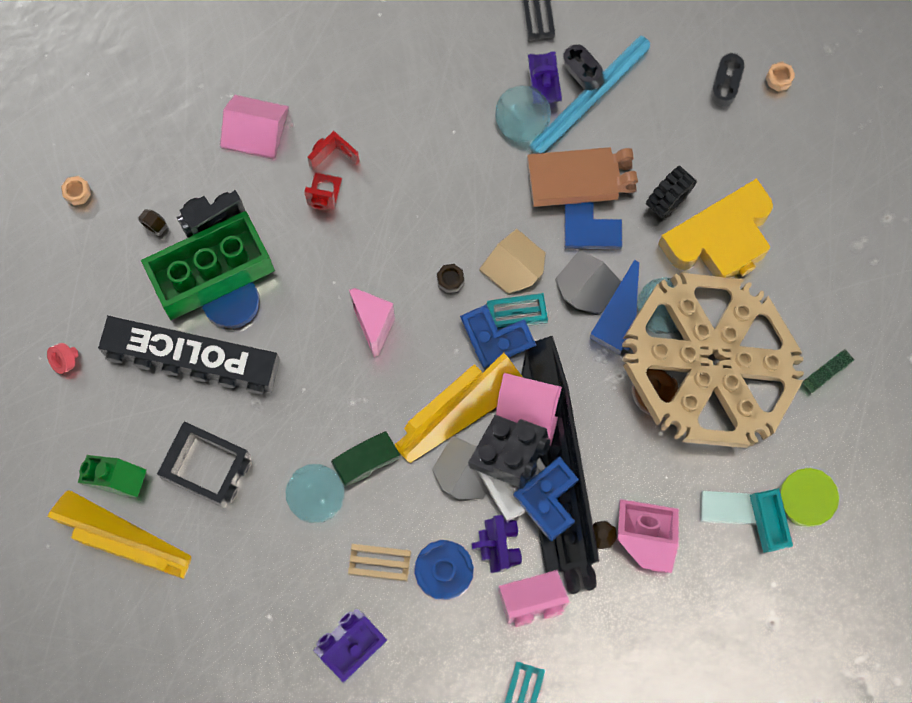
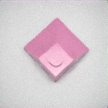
[617,499,679,573]

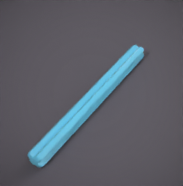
[530,36,651,154]

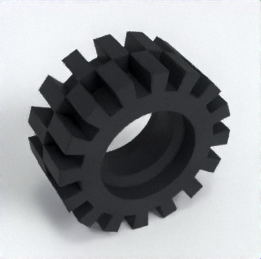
[646,166,697,219]

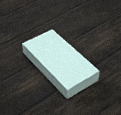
[701,491,756,525]

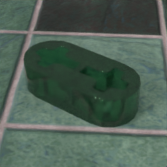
[803,349,855,393]

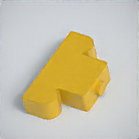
[658,178,773,278]

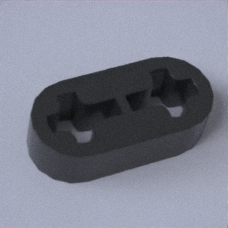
[563,45,605,90]
[711,53,745,106]

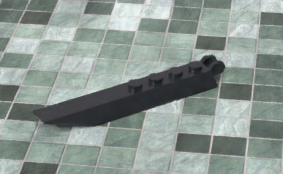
[521,336,600,594]

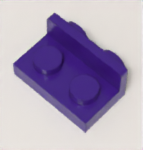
[313,608,387,683]

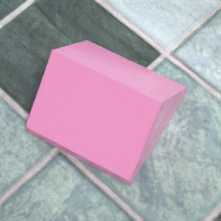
[220,95,289,159]
[349,288,395,357]

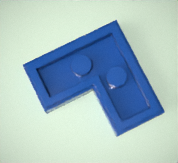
[565,202,622,249]
[460,304,536,369]
[513,457,579,541]

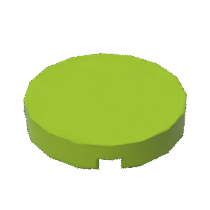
[780,468,840,528]

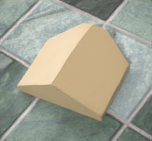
[479,229,546,295]

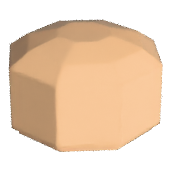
[766,62,795,92]
[61,176,91,206]

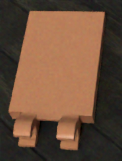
[527,147,638,207]

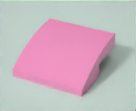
[496,373,562,446]

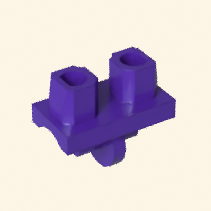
[527,51,562,105]
[471,515,522,574]

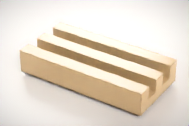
[348,544,411,581]

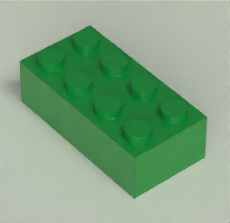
[141,211,275,321]

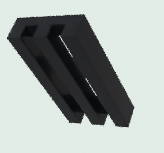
[522,0,555,41]

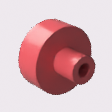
[47,343,79,374]

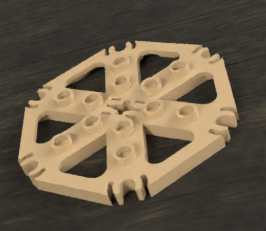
[622,273,804,448]

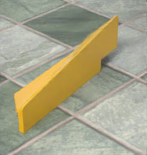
[395,353,522,463]
[47,490,191,579]

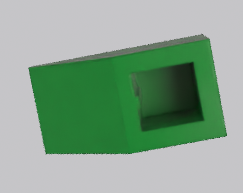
[77,455,147,498]

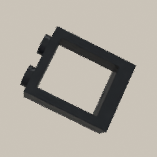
[157,421,252,508]

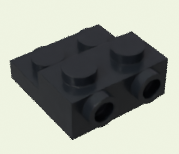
[176,190,245,238]
[468,415,550,489]

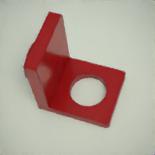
[307,130,360,170]
[304,172,342,210]

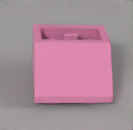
[498,570,569,627]

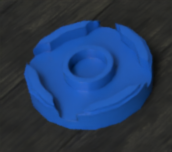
[202,282,260,329]
[414,540,474,600]

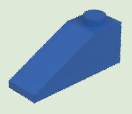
[590,259,640,355]

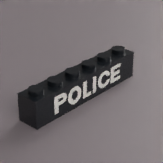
[98,315,280,395]

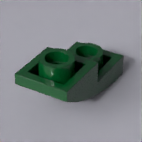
[331,431,400,487]

